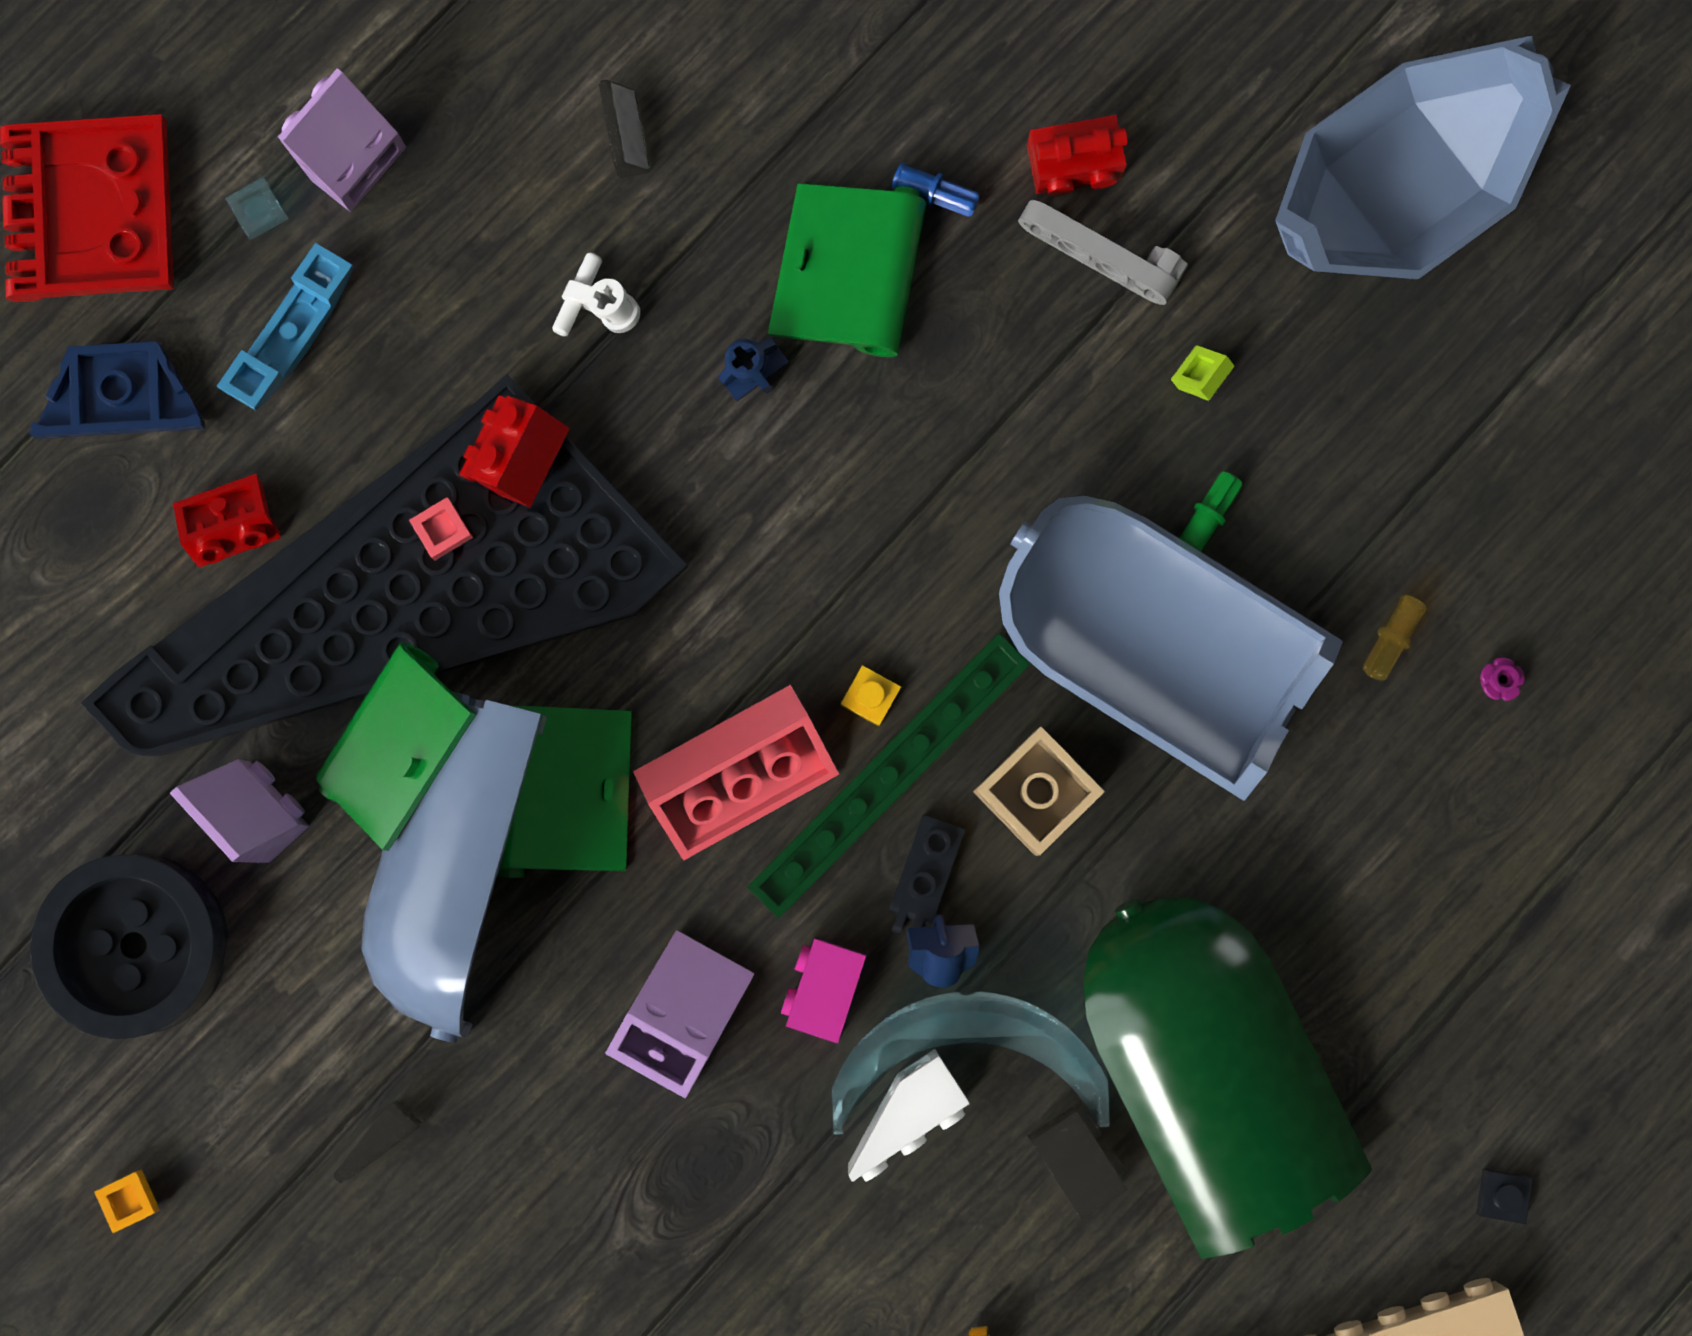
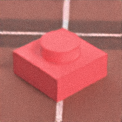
[409,497,473,560]

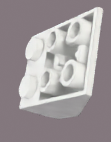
[848,1049,970,1182]

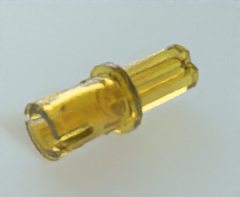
[1363,595,1427,681]

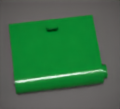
[768,184,927,357]
[315,642,476,851]
[497,705,631,878]

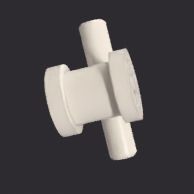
[552,253,640,336]

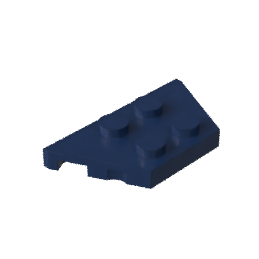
[30,341,205,439]

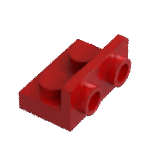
[173,474,281,567]

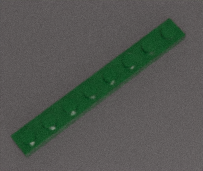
[747,633,1030,919]

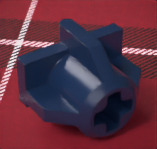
[718,337,789,402]
[907,915,979,987]

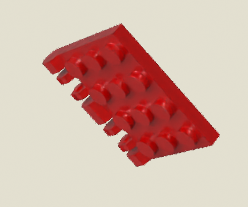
[0,114,174,302]

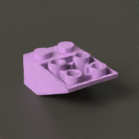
[278,68,406,212]
[605,930,755,1099]

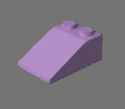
[170,759,309,863]

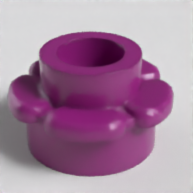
[1480,657,1525,701]

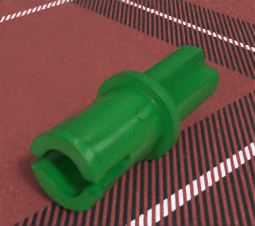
[1179,472,1243,552]

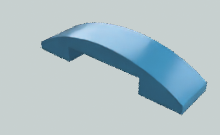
[217,243,354,411]

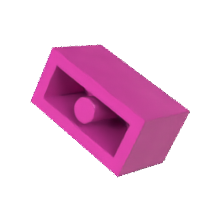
[781,938,866,1043]

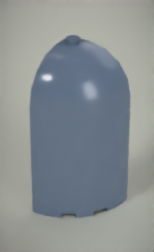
[999,496,1343,801]
[361,692,547,1043]

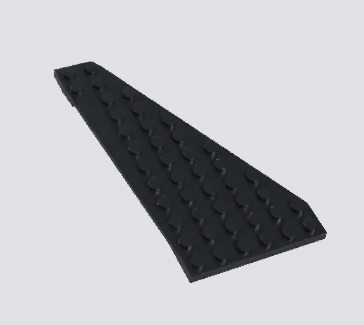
[81,374,688,757]

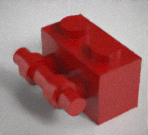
[1027,115,1127,197]
[459,396,570,508]

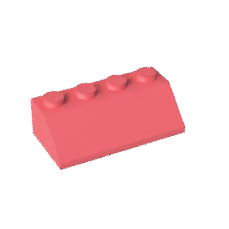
[633,685,839,861]

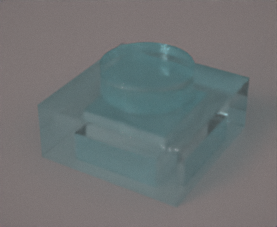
[225,177,289,240]

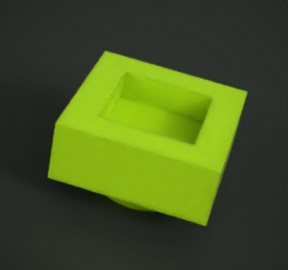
[1171,345,1234,401]

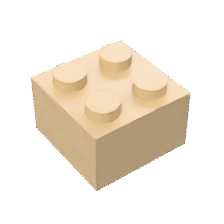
[973,727,1105,856]

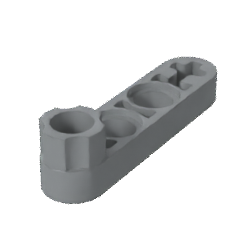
[1018,200,1188,305]

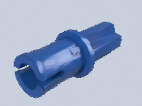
[892,162,979,217]

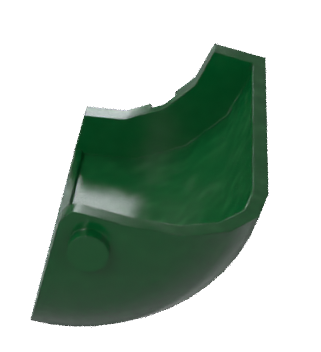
[1083,898,1373,1259]

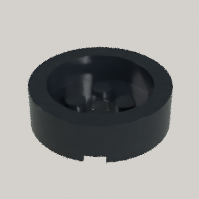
[30,855,228,1039]

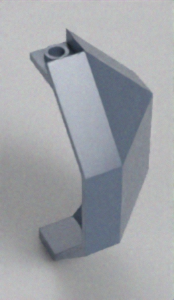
[1275,36,1571,279]

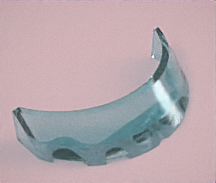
[832,991,1110,1134]

